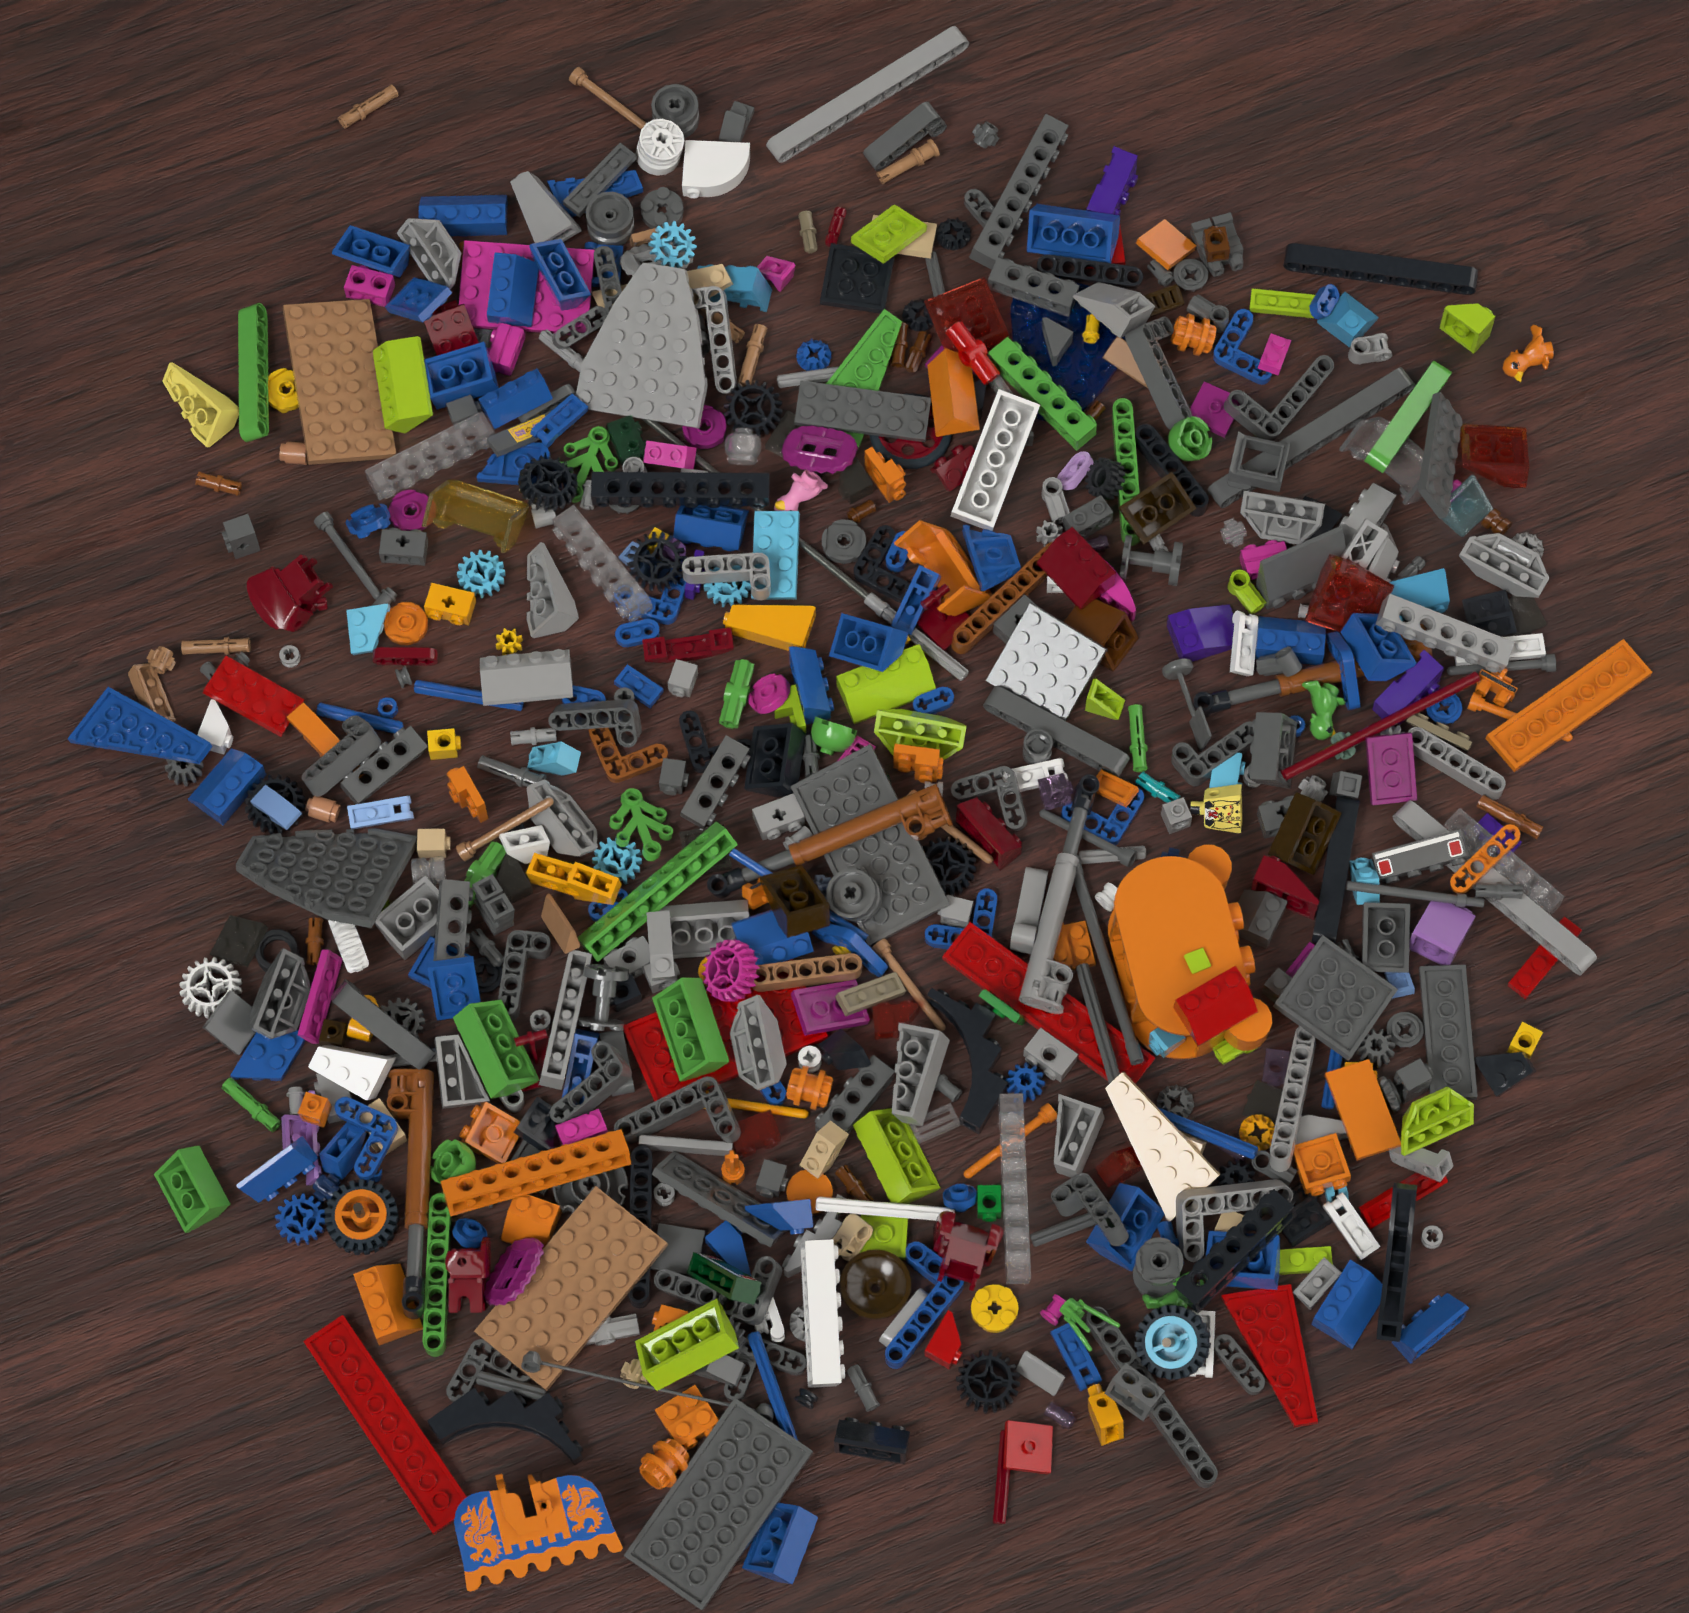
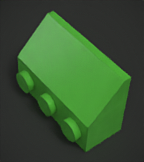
[154,1146,230,1233]

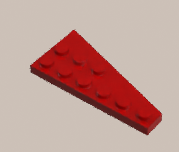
[1221,1284,1318,1427]

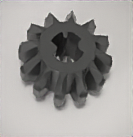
[165,759,204,787]
[1356,1028,1395,1068]

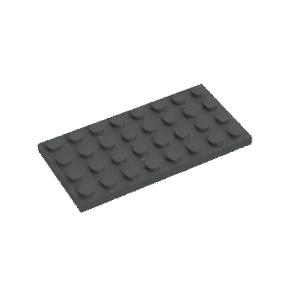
[790,744,951,947]
[624,1398,813,1611]

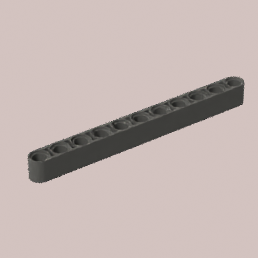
[1208,367,1415,508]

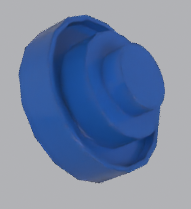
[943,1183,977,1212]
[452,1218,488,1248]

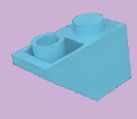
[527,742,581,775]
[1209,753,1245,788]
[1349,858,1380,905]
[1149,1028,1186,1058]

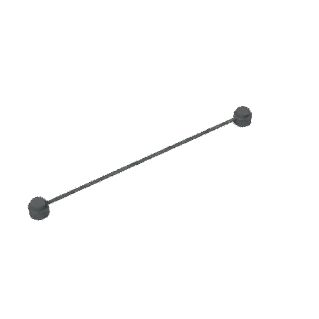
[521,1351,774,1423]

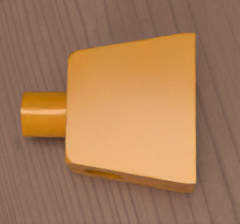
[1087,1384,1124,1446]

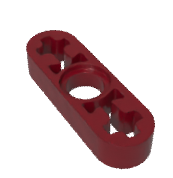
[373,647,438,666]

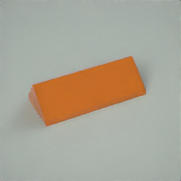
[927,348,980,437]

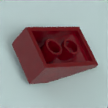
[1251,855,1319,920]

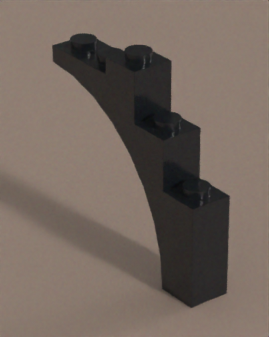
[927,988,1008,1135]
[1376,1183,1417,1342]
[427,1387,583,1465]

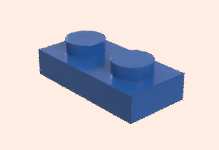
[614,664,664,709]

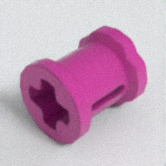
[1040,1294,1066,1326]

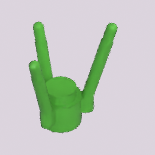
[1059,1298,1120,1351]

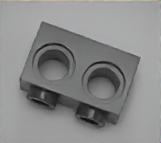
[1063,495,1113,539]
[1104,1363,1165,1421]

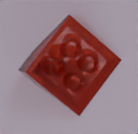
[924,277,1010,353]
[1460,424,1529,488]
[1305,554,1394,632]

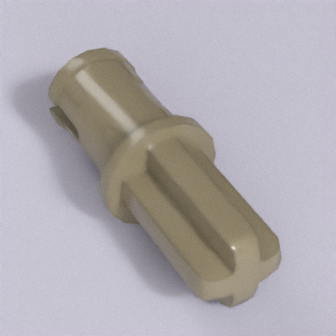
[798,211,817,254]

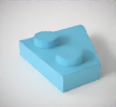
[346,603,390,655]

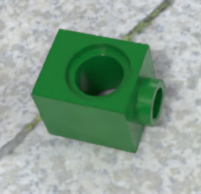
[977,1185,1001,1222]

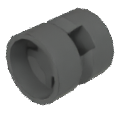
[1023,729,1053,765]

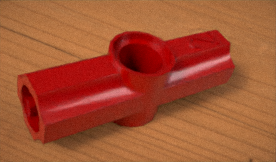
[945,321,1000,385]

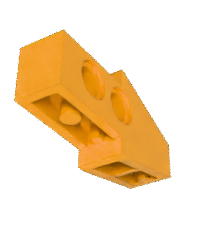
[526,853,622,905]

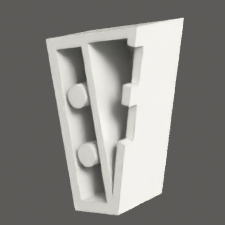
[308,1045,396,1100]

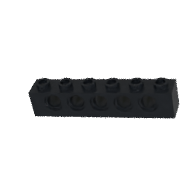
[1175,1189,1297,1314]

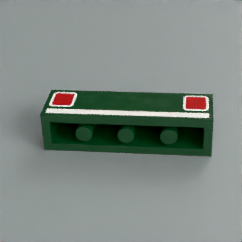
[686,1252,761,1305]

